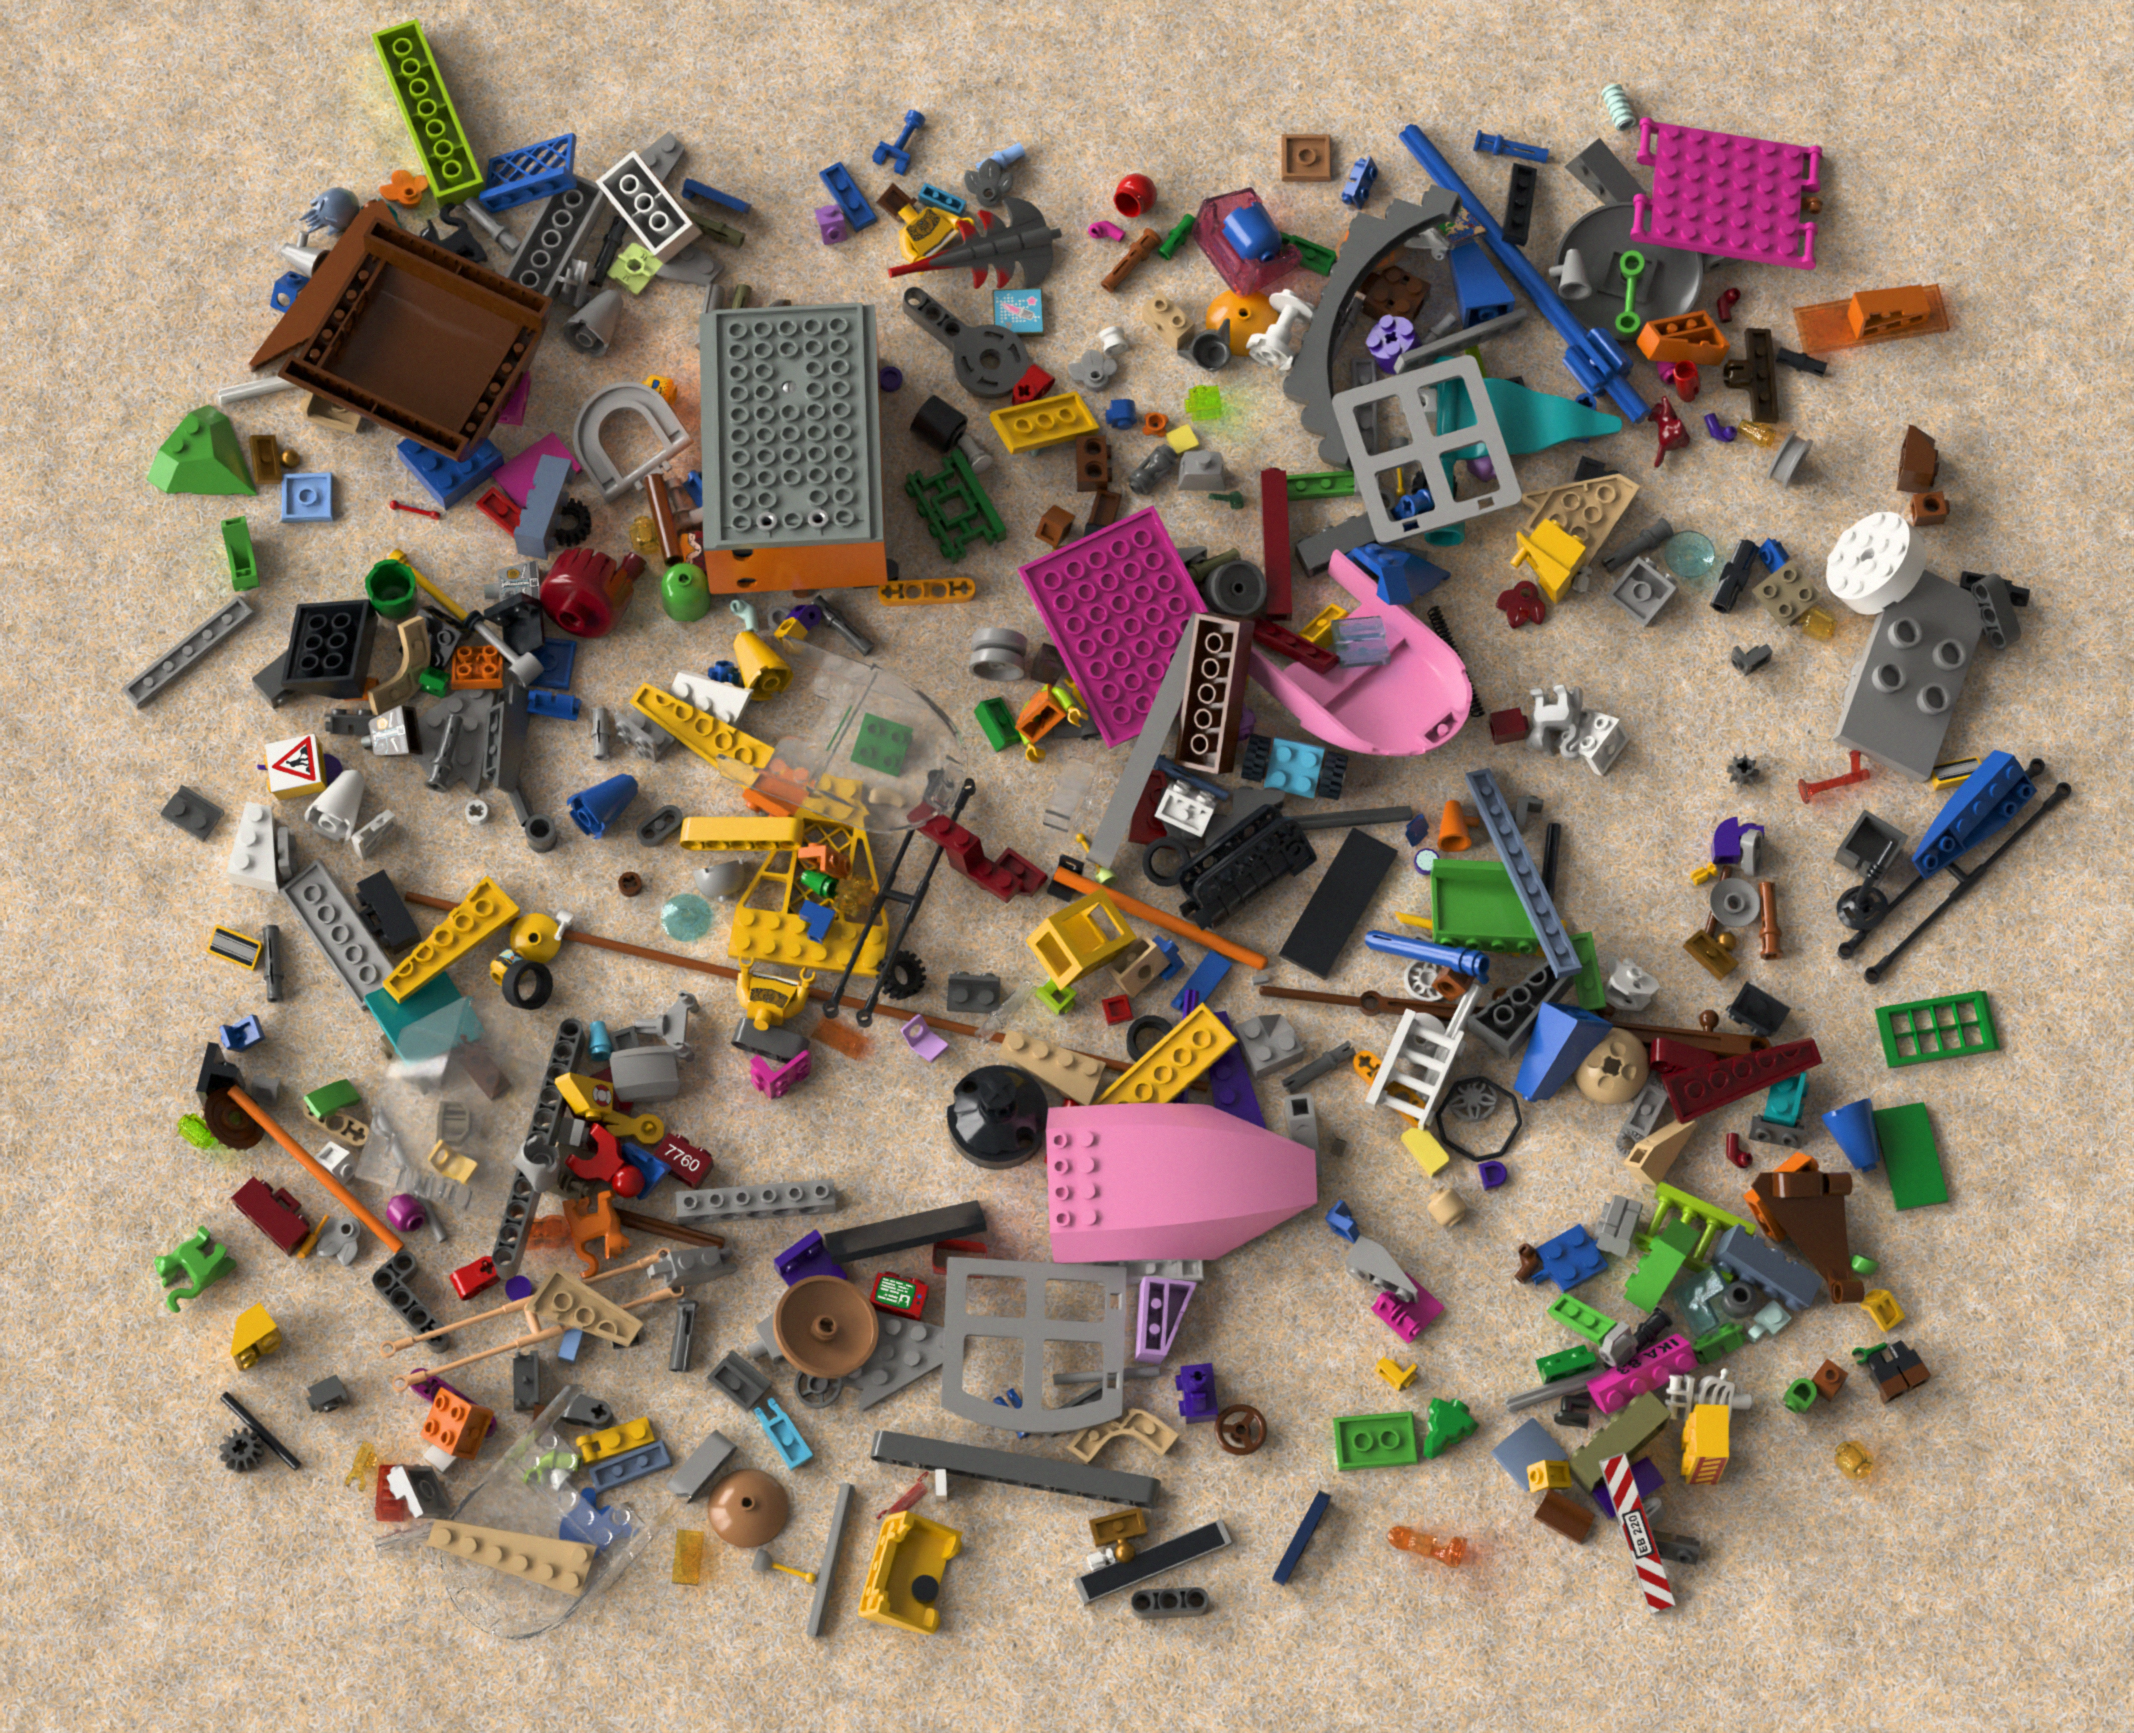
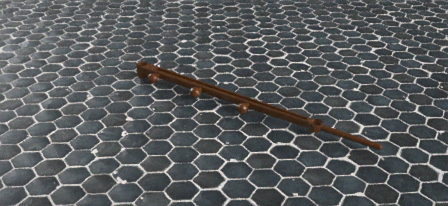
[1259,986,1771,1058]

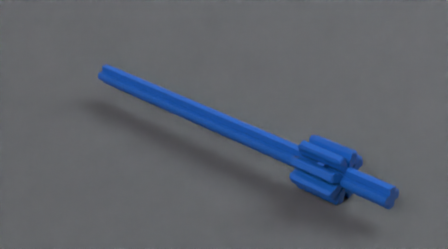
[1398,124,1652,425]

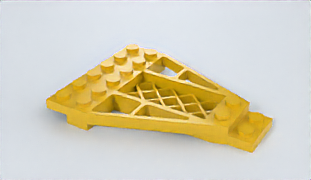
[728,774,890,978]

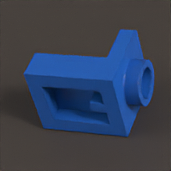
[1325,1199,1362,1244]

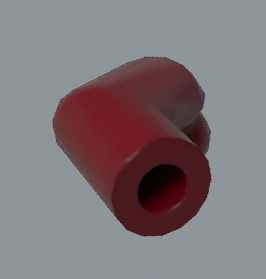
[1726,1133,1753,1168]

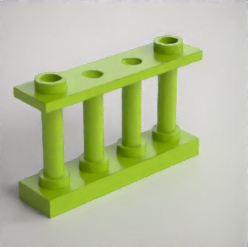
[1632,1181,1756,1287]

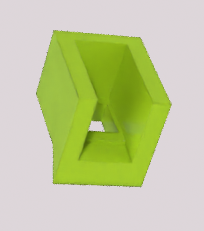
[1035,978,1077,1016]

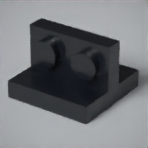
[196,1042,246,1106]

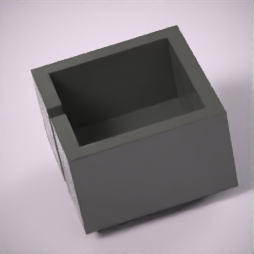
[1834,809,1909,887]

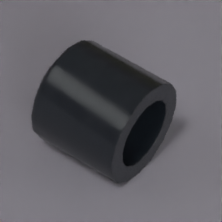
[909,395,968,454]

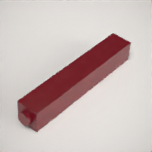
[1260,467,1292,621]

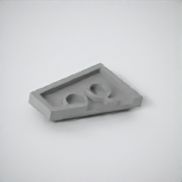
[639,131,685,183]

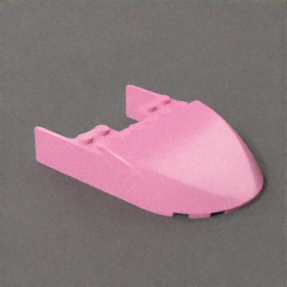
[1247,549,1472,756]

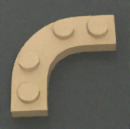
[367,616,431,716]
[1067,1408,1179,1466]

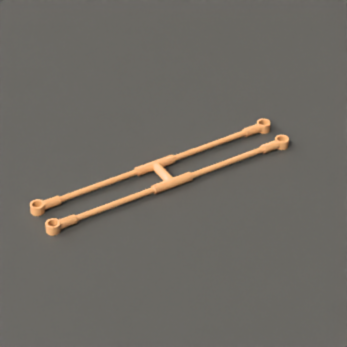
[380,1247,685,1393]

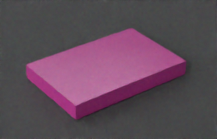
[492,432,582,510]

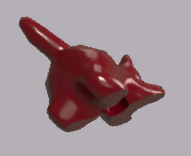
[1647,395,1690,468]

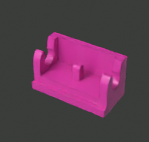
[497,371,531,426]

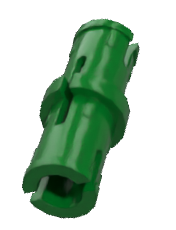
[1157,214,1198,261]

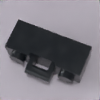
[355,869,422,955]

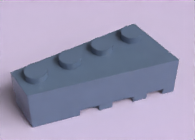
[514,454,576,560]
[1710,1223,1823,1311]

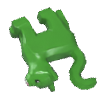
[154,1225,237,1313]

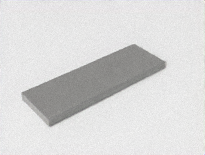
[279,858,396,1011]

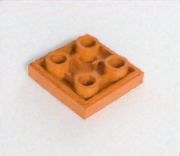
[451,645,504,690]

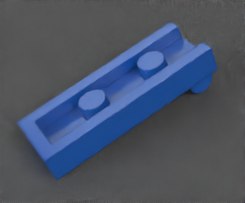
[682,178,752,213]
[1171,950,1232,1013]

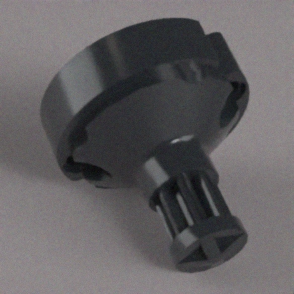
[947,1065,1049,1170]

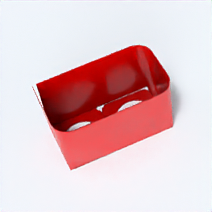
[932,1239,987,1279]

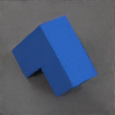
[799,900,836,945]

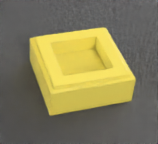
[1166,424,1199,457]

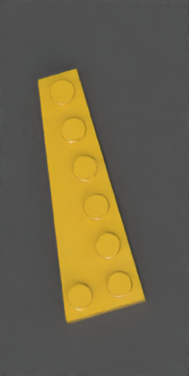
[629,682,779,790]
[383,875,520,1004]

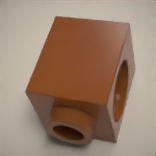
[1910,491,1950,527]
[1035,505,1076,548]
[1431,967,1475,1002]
[1811,1359,1849,1402]

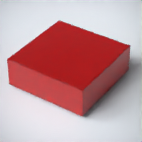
[1102,994,1133,1026]

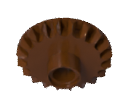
[202,1087,265,1152]

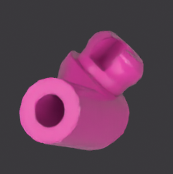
[1088,220,1126,243]

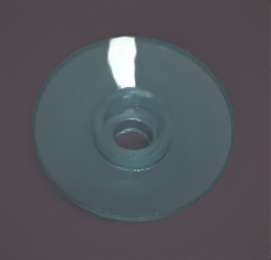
[1664,531,1715,578]
[661,893,712,942]

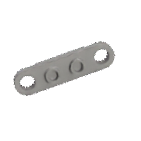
[1615,1070,1668,1158]

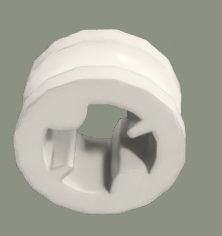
[465,800,489,826]

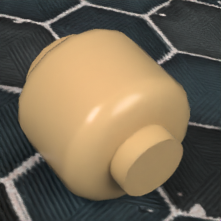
[1427,1187,1466,1227]

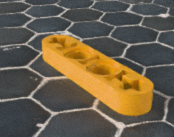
[877,577,976,607]
[1353,1050,1428,1129]

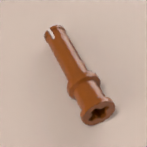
[1100,228,1162,293]
[1758,882,1784,960]

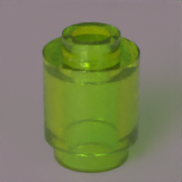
[177,1113,216,1151]

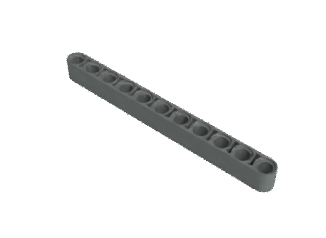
[492,1018,586,1279]
[870,1430,1161,1509]

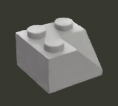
[1234,1014,1304,1080]

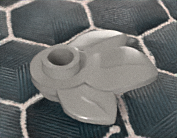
[1068,349,1118,392]
[317,1217,362,1266]

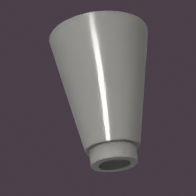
[281,231,330,278]
[1549,249,1592,300]

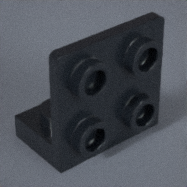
[484,592,545,663]
[399,605,472,672]

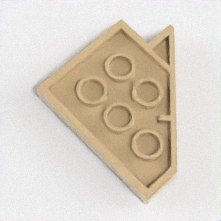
[1521,474,1640,567]

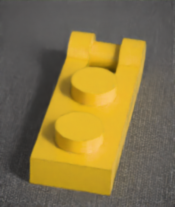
[576,1416,655,1466]

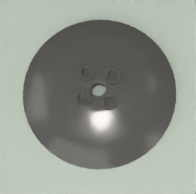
[1554,202,1703,342]

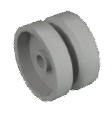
[969,627,1027,682]

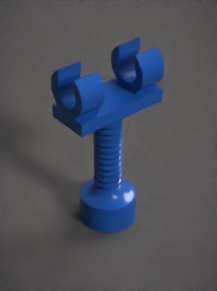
[872,109,926,175]

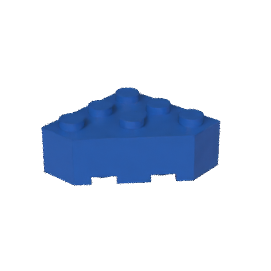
[396,438,504,510]

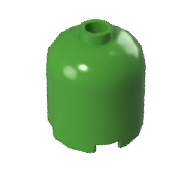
[661,563,712,622]

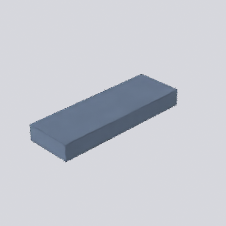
[588,1440,673,1495]

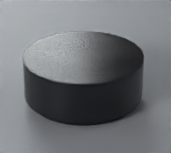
[912,1575,939,1604]

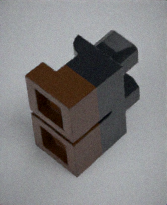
[1867,1340,1931,1404]

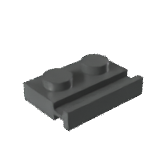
[160,784,224,842]
[707,1350,772,1413]

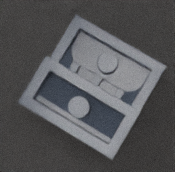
[1491,1417,1569,1492]

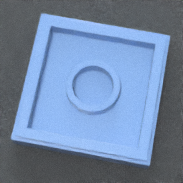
[282,472,333,523]

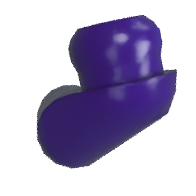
[1704,413,1738,443]

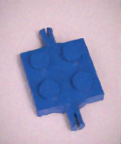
[1531,1224,1608,1294]

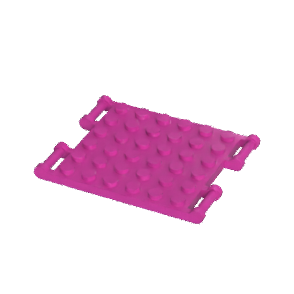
[1630,117,1823,270]

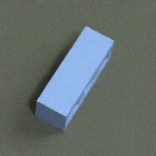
[558,1328,585,1364]

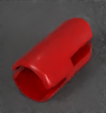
[1673,360,1701,403]

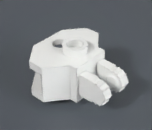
[1603,956,1660,1011]

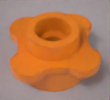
[1142,412,1169,438]

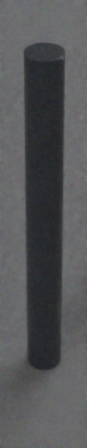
[220,1392,301,1471]

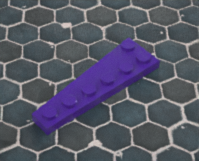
[1208,1011,1267,1130]

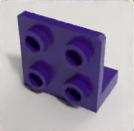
[773,1229,847,1288]

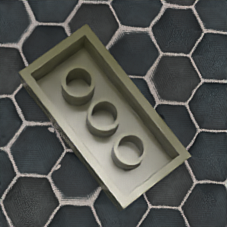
[1569,1390,1672,1496]

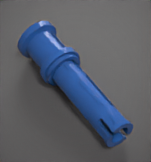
[1473,129,1549,164]

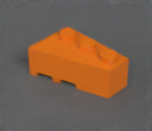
[1847,285,1931,340]
[1636,310,1731,366]

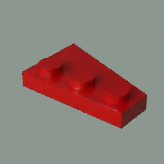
[1128,769,1175,850]

